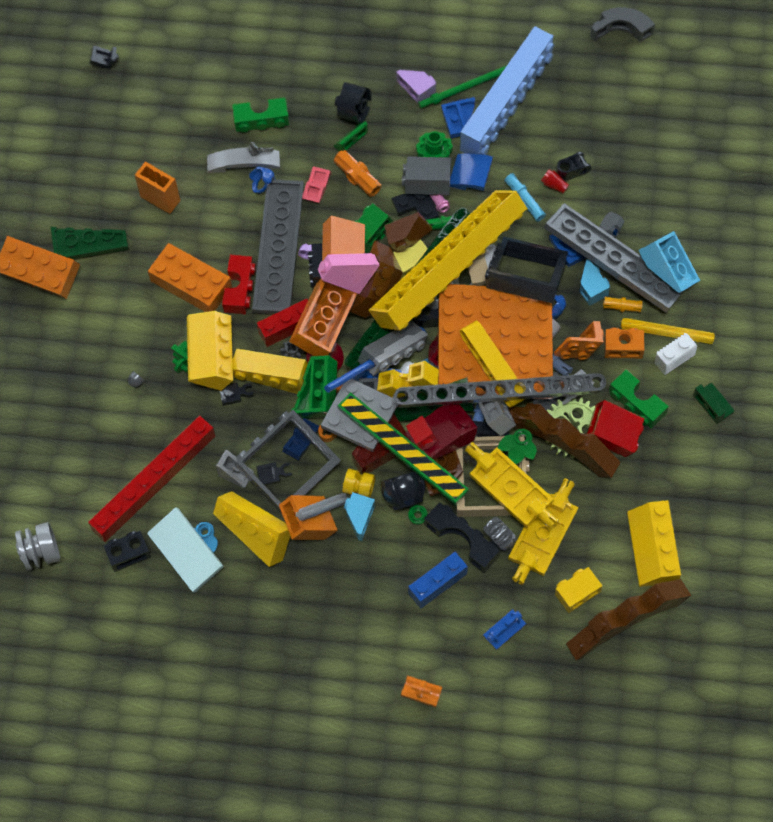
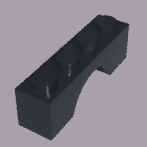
[424,502,500,574]

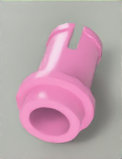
[430,195,450,213]

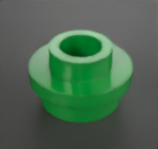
[408,505,428,525]

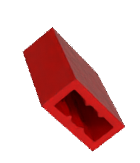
[587,400,644,457]

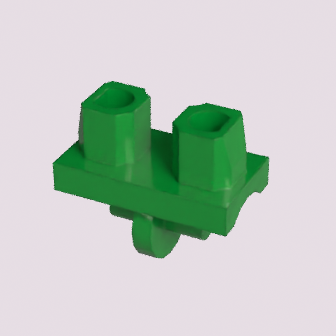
[171,340,188,373]

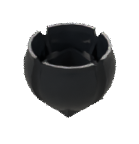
[381,471,425,510]

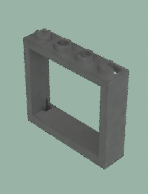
[235,410,341,514]

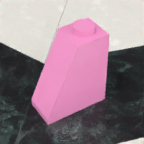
[318,253,380,294]

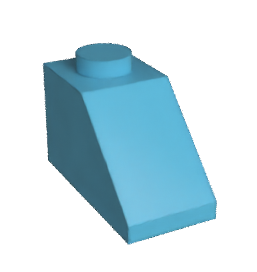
[344,492,375,541]

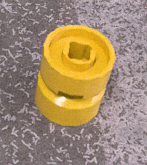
[342,468,376,498]

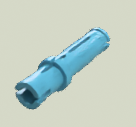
[504,173,546,222]

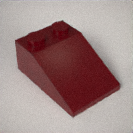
[405,404,478,460]

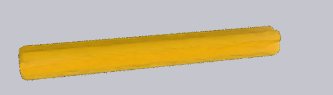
[621,318,715,344]

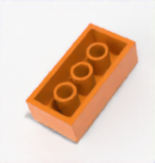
[0,236,80,299]
[148,243,232,312]
[289,278,357,356]

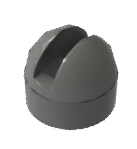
[128,371,145,388]

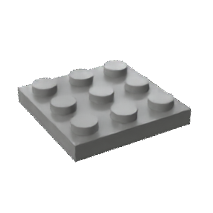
[321,379,397,452]

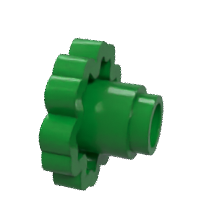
[416,131,453,158]

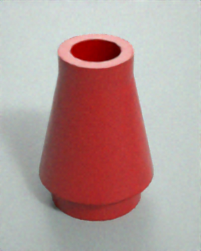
[541,169,569,194]

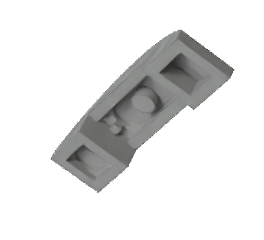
[207,148,280,173]

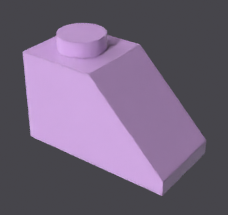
[396,70,436,103]

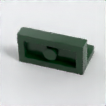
[693,383,735,424]

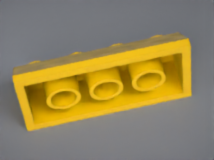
[187,311,233,391]
[627,500,681,587]

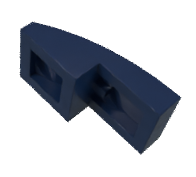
[282,418,320,461]

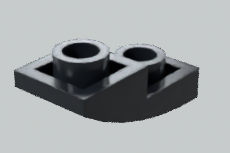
[409,308,438,328]

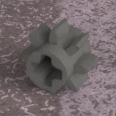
[280,341,304,359]

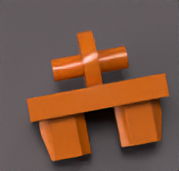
[401,676,442,707]

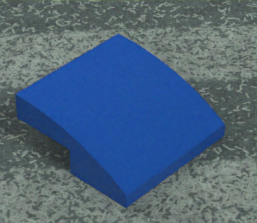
[450,153,493,191]

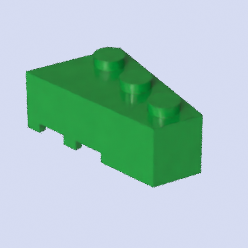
[354,203,394,253]
[291,355,337,419]

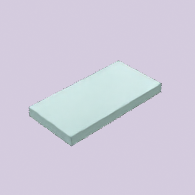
[147,507,224,593]

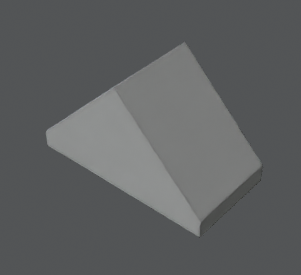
[216,450,254,488]

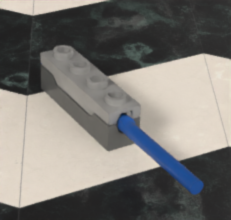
[324,320,428,393]

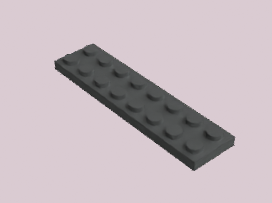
[252,179,304,314]
[544,203,684,313]

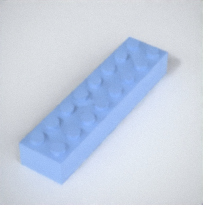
[460,27,554,155]

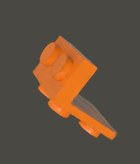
[554,321,604,360]

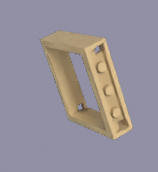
[456,436,530,517]

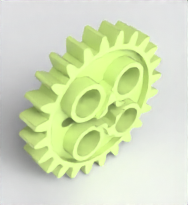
[545,397,595,459]

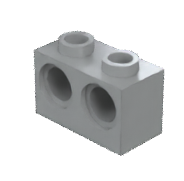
[478,394,516,436]

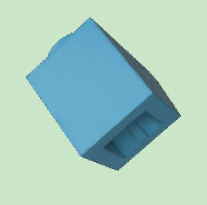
[579,259,610,306]

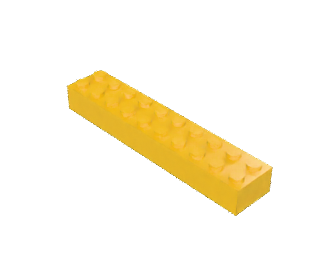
[369,190,528,330]

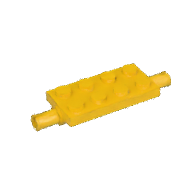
[465,442,559,529]
[508,478,578,585]

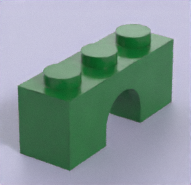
[232,97,289,132]
[609,369,669,429]

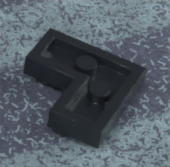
[392,193,439,220]

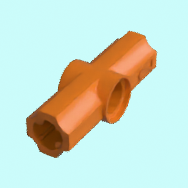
[334,150,382,197]

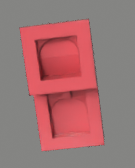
[302,166,331,204]

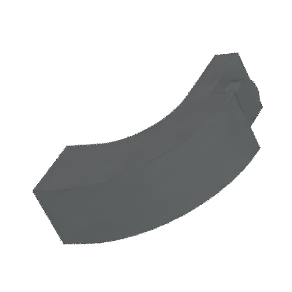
[590,7,655,43]

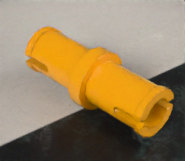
[603,297,642,313]

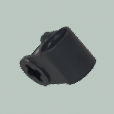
[556,152,592,182]

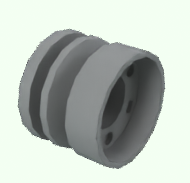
[15,522,60,571]

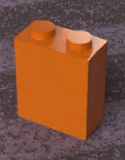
[135,162,180,214]
[322,215,365,261]
[279,495,338,540]

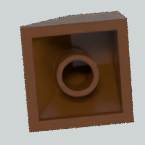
[384,212,433,251]

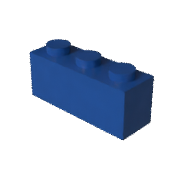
[408,552,468,609]

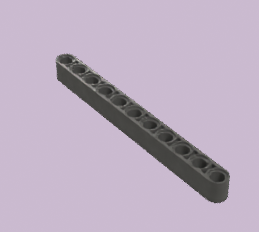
[393,373,606,408]

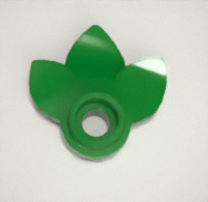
[498,429,537,465]

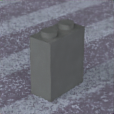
[402,157,451,195]

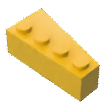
[232,349,308,394]
[213,491,290,567]

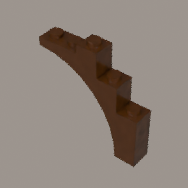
[507,403,621,478]
[566,579,691,661]

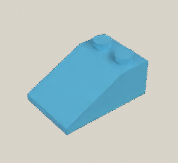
[639,231,700,293]

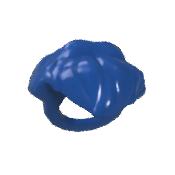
[249,167,275,194]
[552,295,566,319]

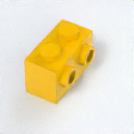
[555,567,602,613]

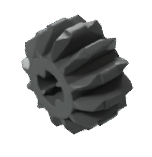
[483,517,517,550]

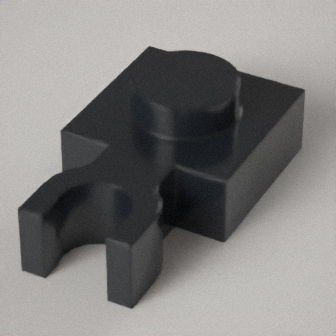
[220,383,254,406]
[256,462,292,485]

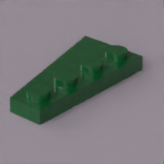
[50,227,129,259]

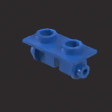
[483,609,526,650]

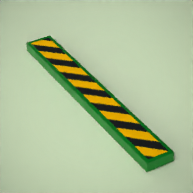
[337,392,469,505]

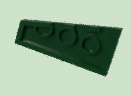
[395,377,474,422]

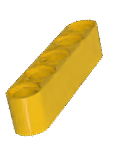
[459,320,525,408]

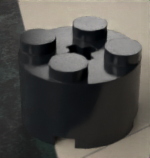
[334,82,372,123]

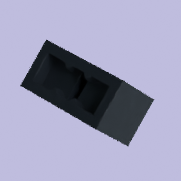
[103,531,151,572]

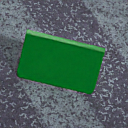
[334,121,368,152]

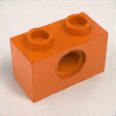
[604,328,644,359]

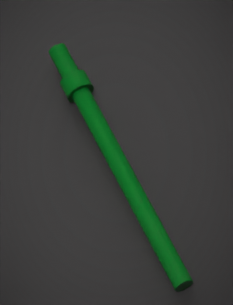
[418,65,507,109]

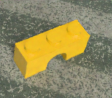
[377,361,439,398]

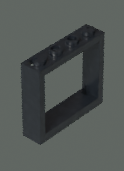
[485,237,568,304]

